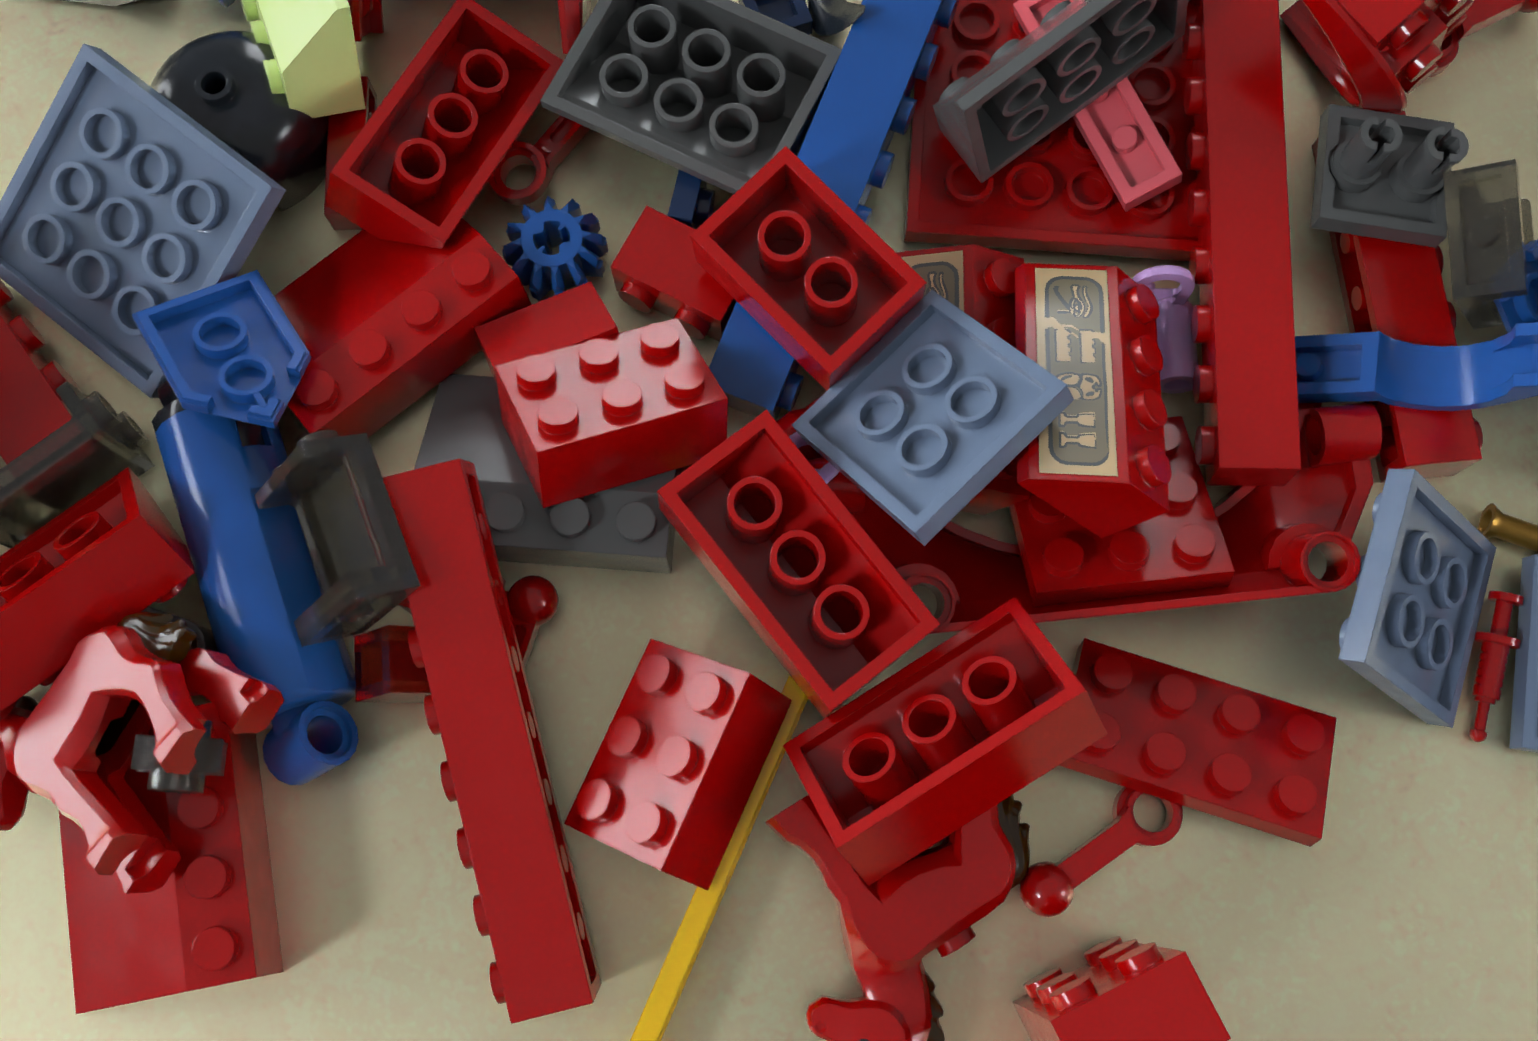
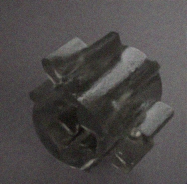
[130,720,228,794]

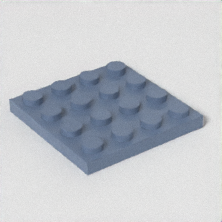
[0,44,286,398]

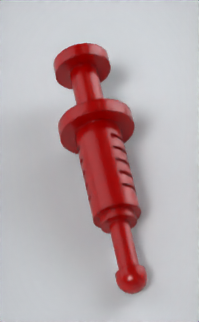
[1469,591,1524,742]

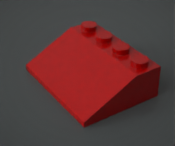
[274,219,532,461]
[59,703,284,1014]

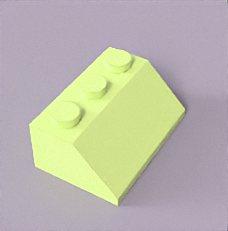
[241,0,366,118]

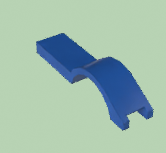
[1295,322,1538,411]

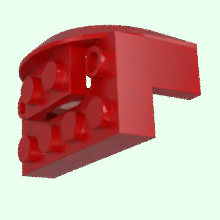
[1280,0,1474,113]

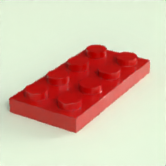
[1059,638,1337,847]

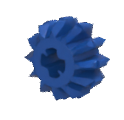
[502,196,608,301]

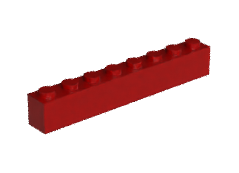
[1182,0,1301,486]
[375,458,602,1024]

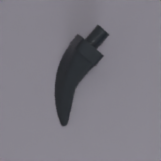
[807,0,866,36]

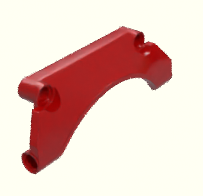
[807,403,1382,634]

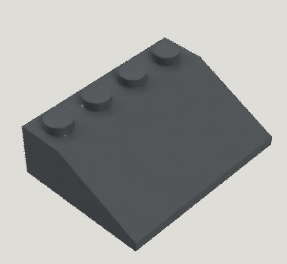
[540,0,842,194]
[933,0,1188,183]
[414,374,681,574]

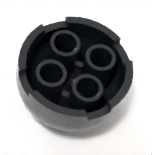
[150,31,329,211]

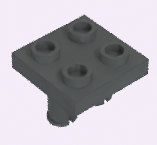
[1310,104,1469,248]

